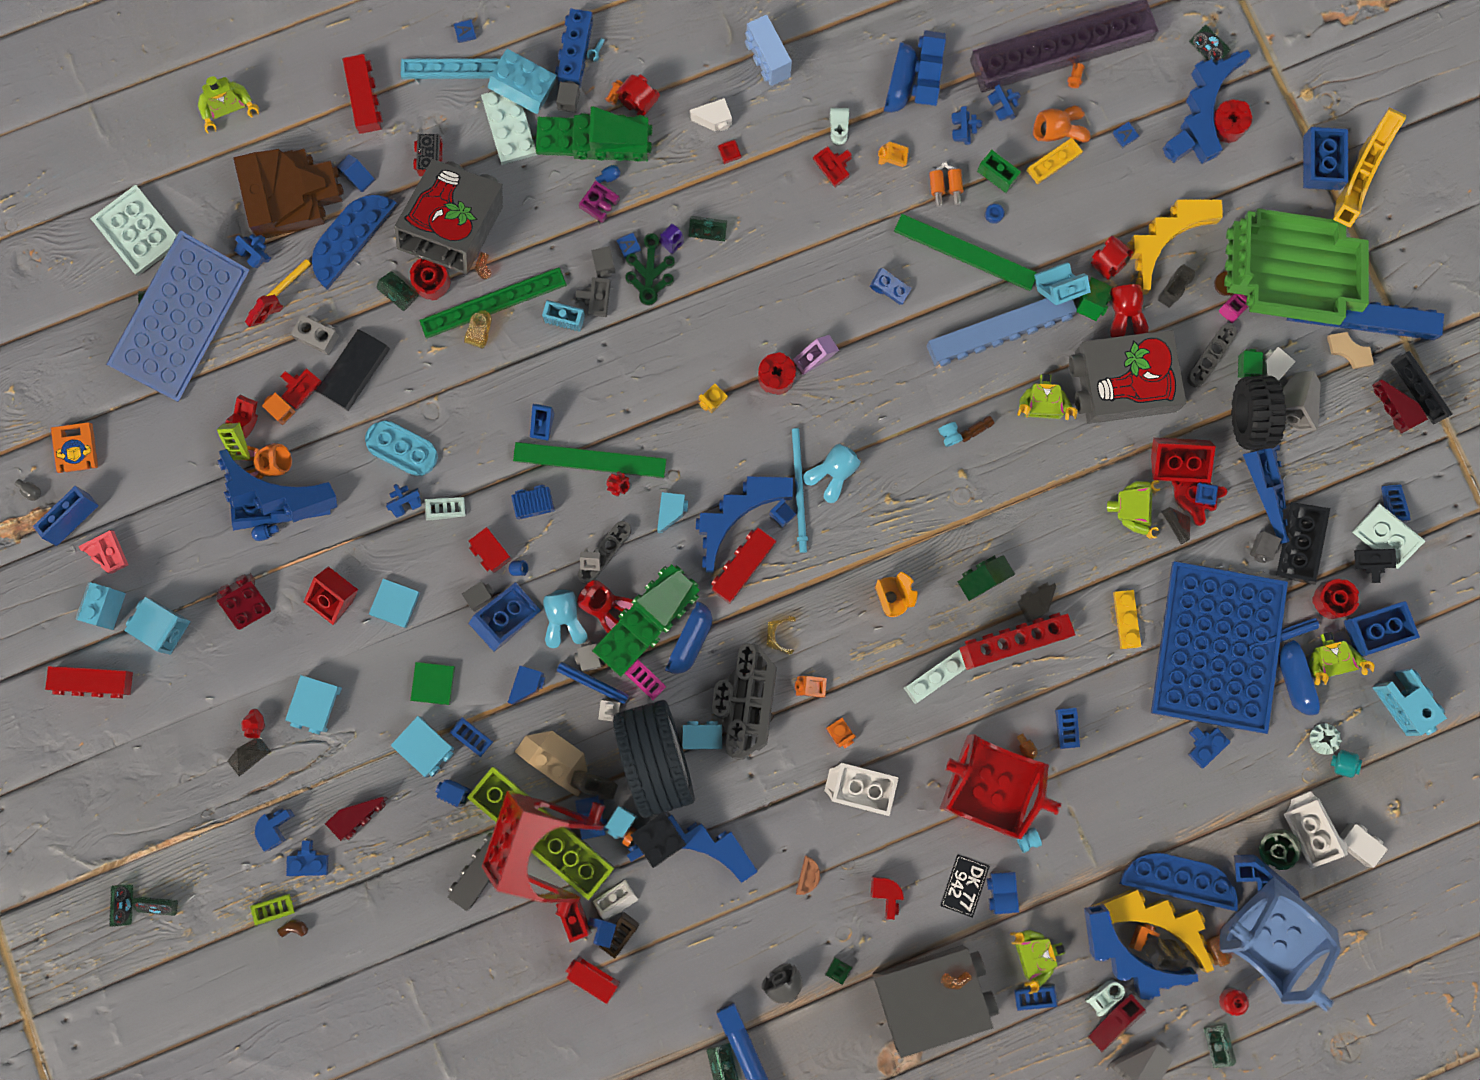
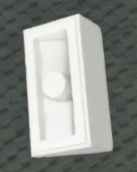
[592,879,638,921]

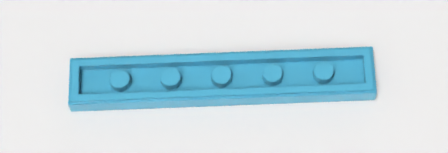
[401,58,501,79]

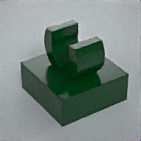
[825,957,852,985]

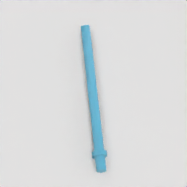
[792,428,808,553]

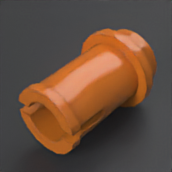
[1067,63,1085,88]
[605,80,623,105]

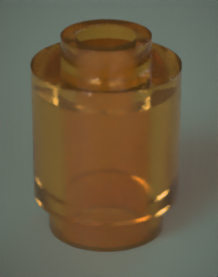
[1205,935,1232,967]

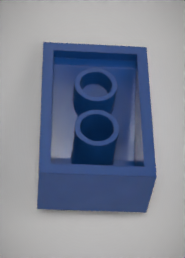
[468,582,541,652]

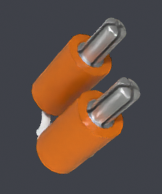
[929,163,963,207]

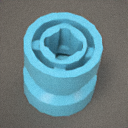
[938,422,963,447]
[1017,827,1042,853]

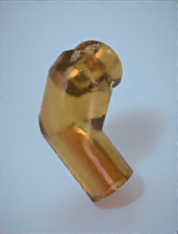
[475,252,492,280]
[941,971,973,990]

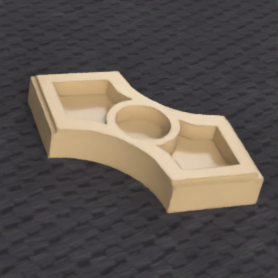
[1327,332,1374,369]

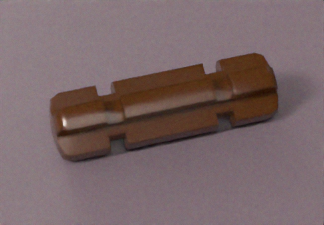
[960,416,994,442]

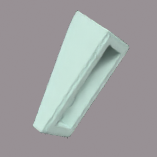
[424,497,466,521]

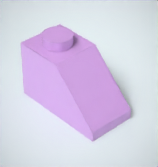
[793,335,839,375]

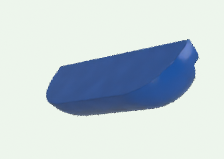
[884,42,918,112]
[665,601,713,674]
[1278,640,1320,716]

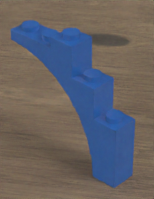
[1180,50,1251,164]
[217,449,337,523]
[696,476,793,573]
[627,813,758,883]
[1084,904,1199,1000]

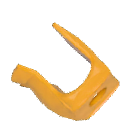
[875,572,918,617]

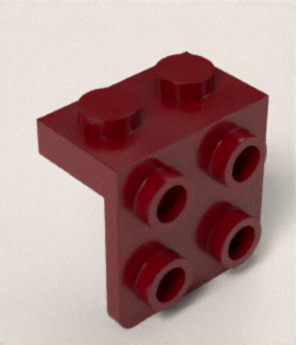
[217,573,271,630]

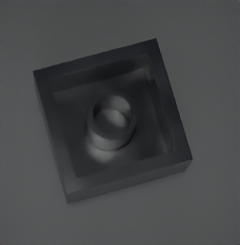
[631,812,687,868]

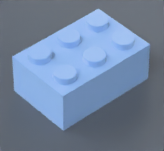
[745,14,792,86]

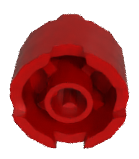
[616,74,660,116]
[1214,99,1253,143]
[1091,236,1134,281]
[410,258,451,301]
[758,352,796,395]
[1312,579,1359,619]

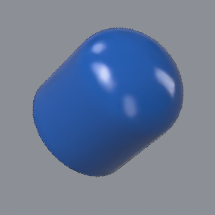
[508,560,528,576]

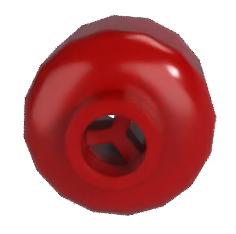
[1219,988,1249,1016]

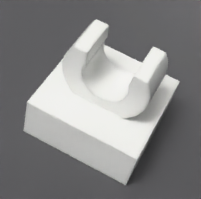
[598,700,621,721]

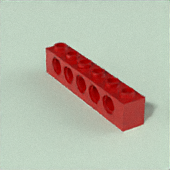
[959,612,1076,670]

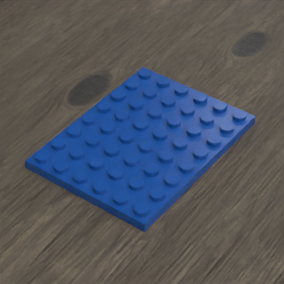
[1151,561,1288,734]

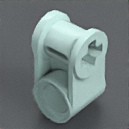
[830,108,849,145]
[1085,980,1125,1017]

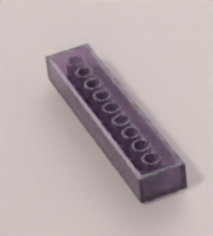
[970,0,1159,93]

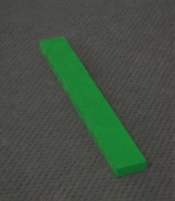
[894,214,1037,291]
[419,267,567,339]
[513,442,667,478]

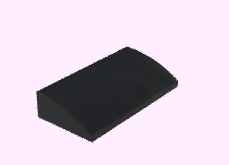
[316,329,390,411]
[1390,351,1453,425]
[1276,502,1330,585]

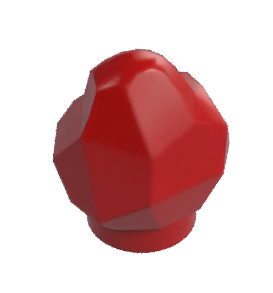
[241,709,265,739]

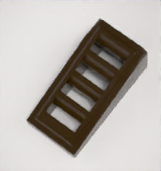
[599,912,639,959]

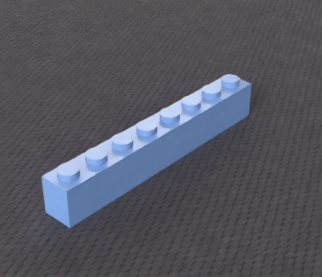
[927,298,1077,367]

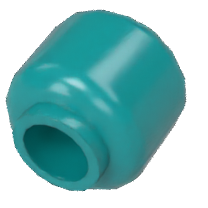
[1331,750,1362,778]

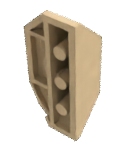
[515,731,589,797]

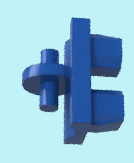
[987,85,1021,121]
[952,106,982,145]
[234,234,271,268]
[386,484,422,518]

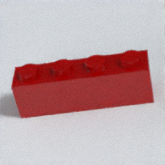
[342,54,383,134]
[711,528,776,604]
[45,666,133,699]

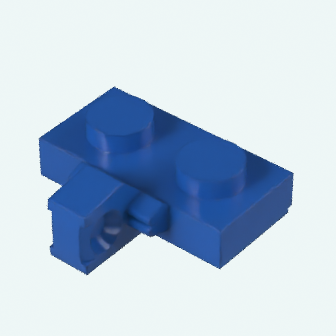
[1188,727,1231,769]
[286,840,328,876]

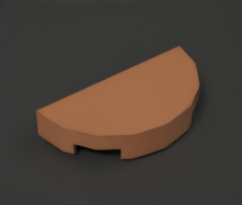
[796,855,820,895]

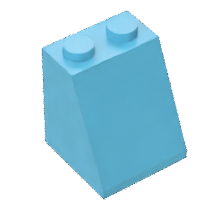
[76,582,126,630]
[124,597,191,655]

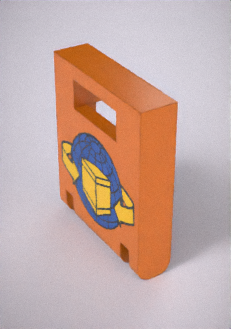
[51,422,98,473]

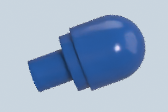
[595,165,620,183]
[251,524,279,541]

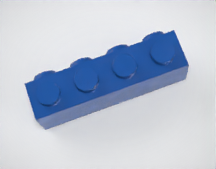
[555,8,593,88]

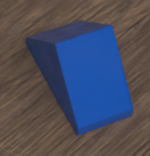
[337,154,375,192]
[530,404,555,441]

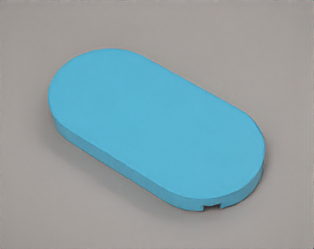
[365,421,438,476]

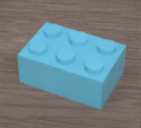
[488,49,557,115]

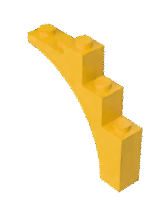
[1333,107,1406,228]
[1127,200,1223,295]
[1090,889,1214,973]

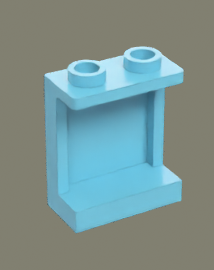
[1034,262,1091,305]
[285,675,342,735]
[391,716,455,777]

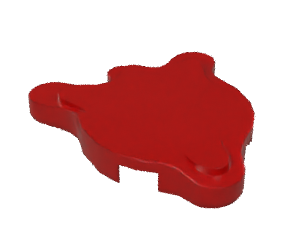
[1171,481,1227,526]

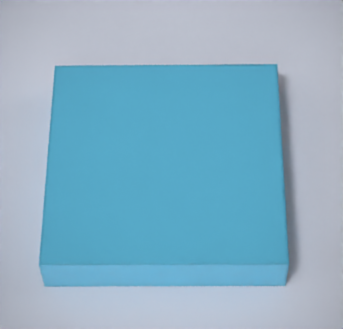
[369,579,420,628]

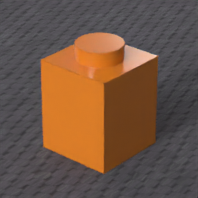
[262,392,296,425]

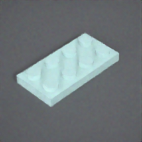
[481,91,536,165]

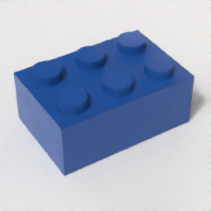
[1303,127,1348,190]
[1343,601,1420,656]

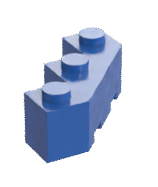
[912,30,946,106]
[1234,854,1300,898]

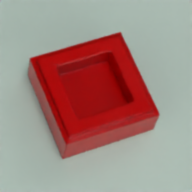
[718,139,741,164]

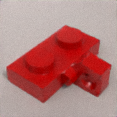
[813,146,852,187]
[245,294,283,327]
[280,368,322,410]

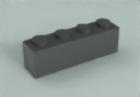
[447,832,493,911]

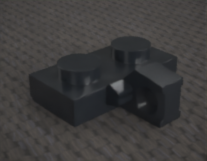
[1354,548,1396,583]

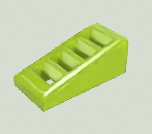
[217,423,251,460]
[250,894,295,926]

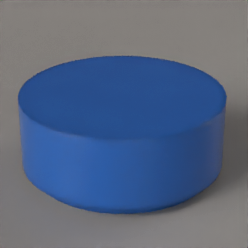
[985,204,1004,224]

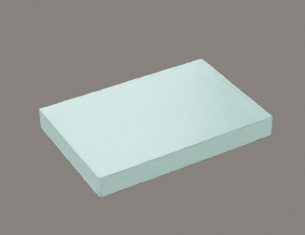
[1352,503,1425,569]

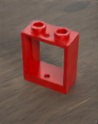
[565,957,620,1004]

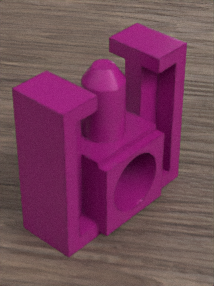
[579,180,620,223]

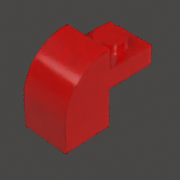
[225,395,258,441]
[870,877,904,920]

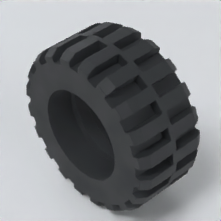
[1231,376,1286,450]

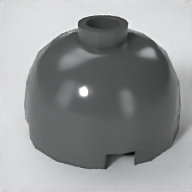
[762,963,803,1003]

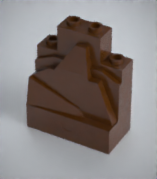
[233,149,344,239]

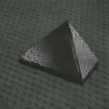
[1162,507,1191,544]
[227,737,271,776]

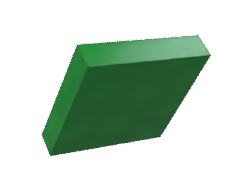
[410,662,455,705]

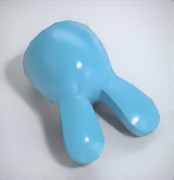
[803,443,861,503]
[543,589,588,648]

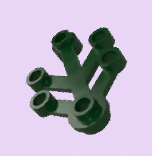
[625,233,675,306]

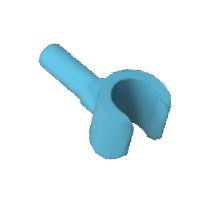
[587,38,605,62]

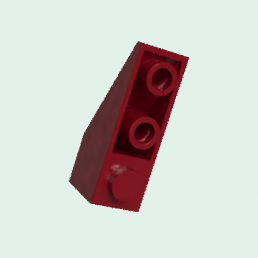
[1372,379,1428,434]
[325,797,388,841]
[1088,994,1147,1052]

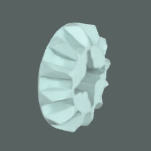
[1310,723,1342,755]

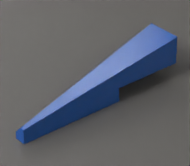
[1243,445,1289,544]
[230,502,331,531]

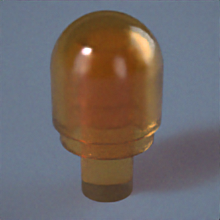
[1017,733,1038,759]

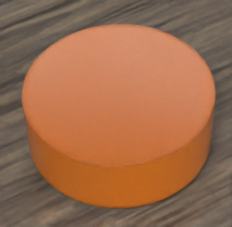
[622,827,638,847]

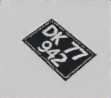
[940,854,990,918]

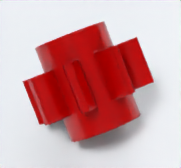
[606,471,630,496]

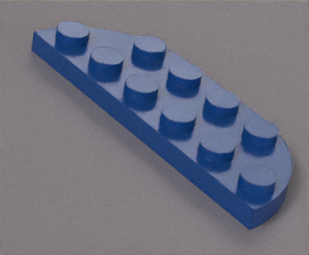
[312,195,398,290]
[1119,853,1238,911]

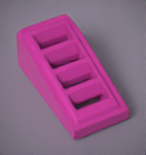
[1219,294,1249,323]
[625,660,666,701]

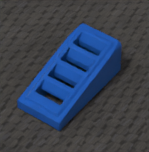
[1381,484,1411,522]
[1055,708,1080,749]
[450,717,493,757]
[1014,984,1058,1011]

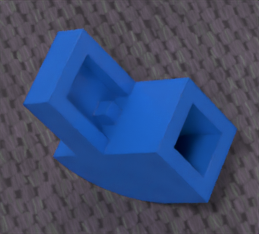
[255,808,295,852]

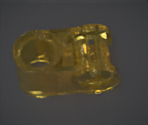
[464,310,492,349]

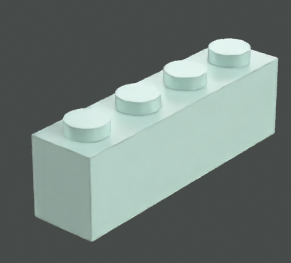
[904,650,966,704]

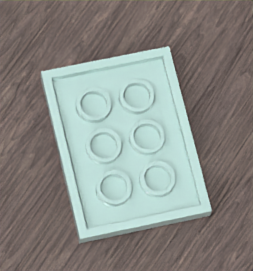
[90,185,177,277]

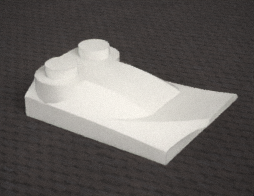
[824,763,899,816]
[1284,791,1348,869]

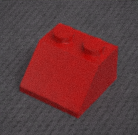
[304,566,358,625]

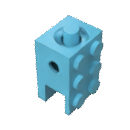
[1372,669,1447,736]

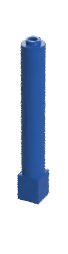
[716,1002,769,1080]

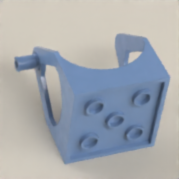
[1220,877,1341,1011]

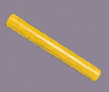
[266,259,311,297]

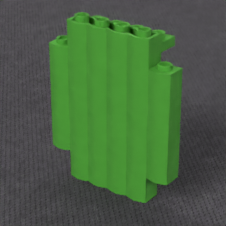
[1224,208,1369,325]

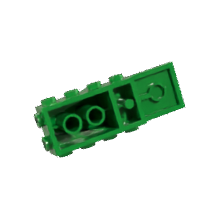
[536,106,652,162]
[592,564,700,677]

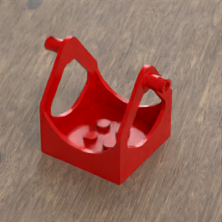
[940,734,1061,839]
[482,791,605,918]

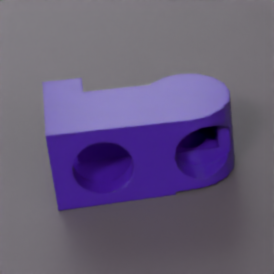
[659,223,684,255]

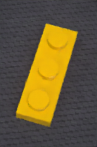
[1026,138,1083,185]
[1113,590,1141,650]

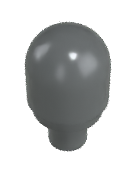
[15,479,41,501]

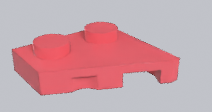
[78,530,128,574]

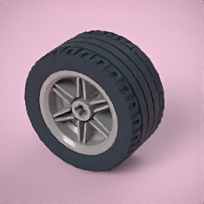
[613,700,695,818]

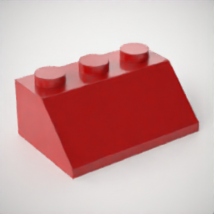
[1151,437,1216,483]

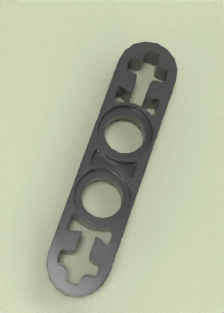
[1187,324,1237,387]
[578,521,631,584]

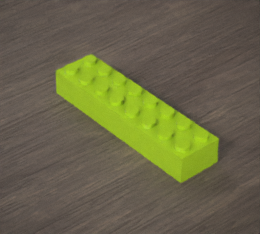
[467,767,615,900]

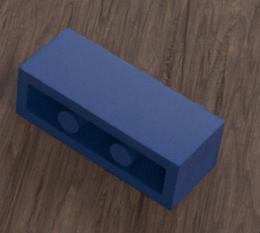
[33,486,99,546]

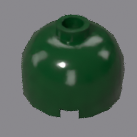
[1259,829,1301,870]

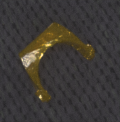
[767,616,796,654]

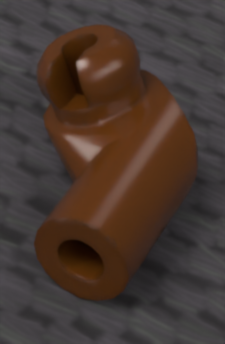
[277,920,308,938]

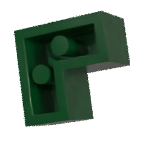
[957,555,1015,601]

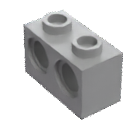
[291,315,339,355]

